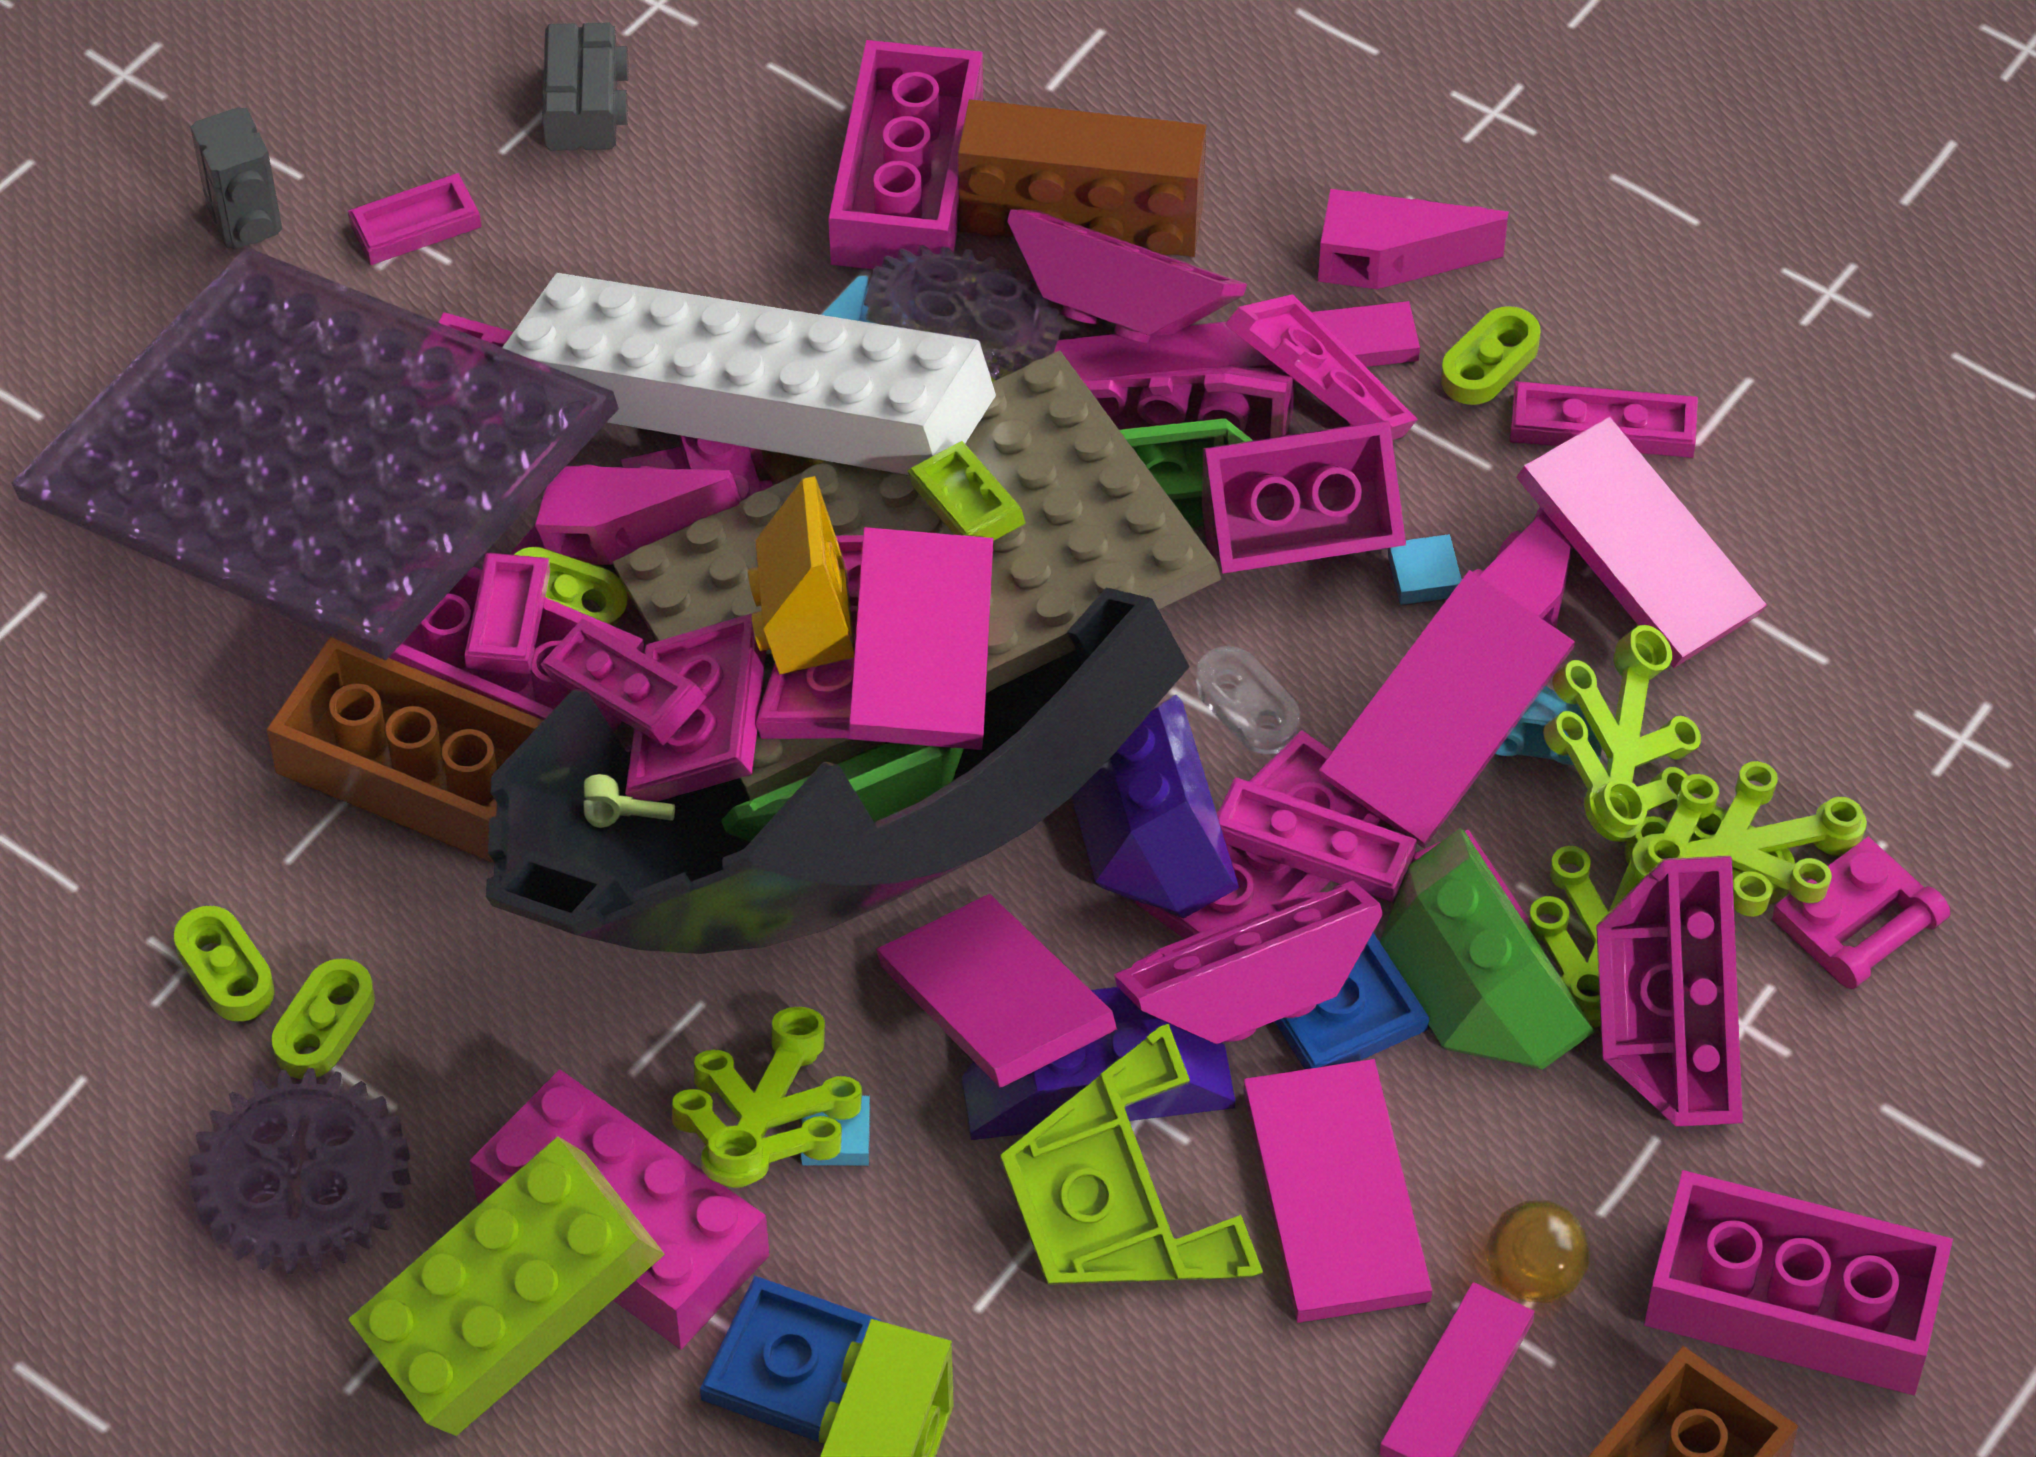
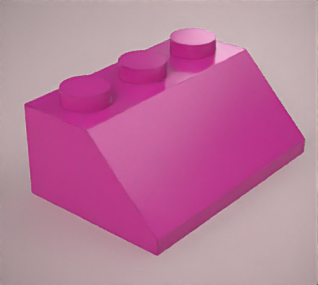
[1202,420,1406,574]

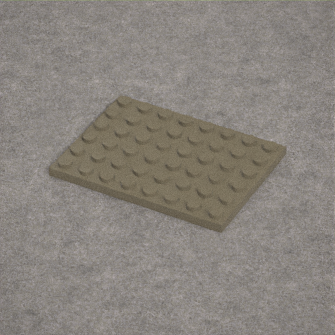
[612,350,1221,800]

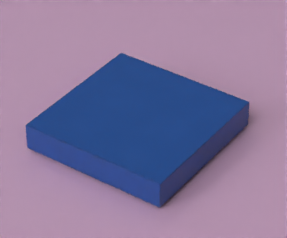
[1274,933,1429,1069]
[700,1275,881,1444]

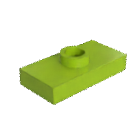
[907,441,1026,541]

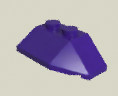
[1072,694,1239,919]
[962,987,1236,1140]

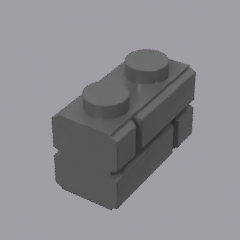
[542,22,629,151]
[190,107,283,249]

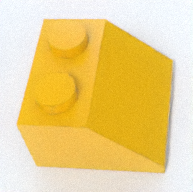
[748,476,855,675]

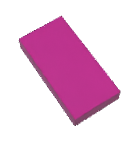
[348,173,482,265]
[464,553,550,674]

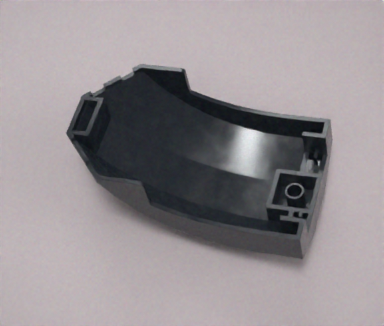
[486,587,1190,954]

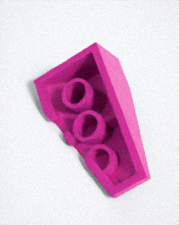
[1083,365,1295,441]

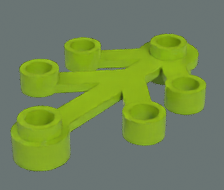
[1543,625,1701,842]
[1630,761,1867,917]
[1529,816,1669,1028]
[672,1007,862,1188]

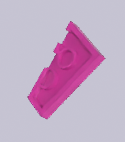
[1224,294,1418,440]

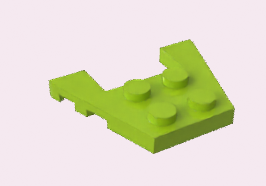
[1000,1024,1263,1285]

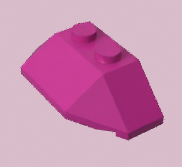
[1007,209,1247,343]
[1596,855,1743,1127]
[1114,881,1383,1044]

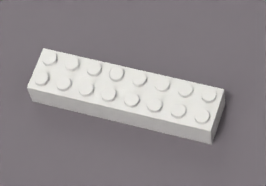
[498,273,996,475]

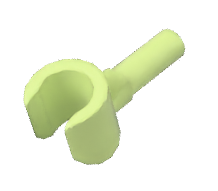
[584,774,675,828]

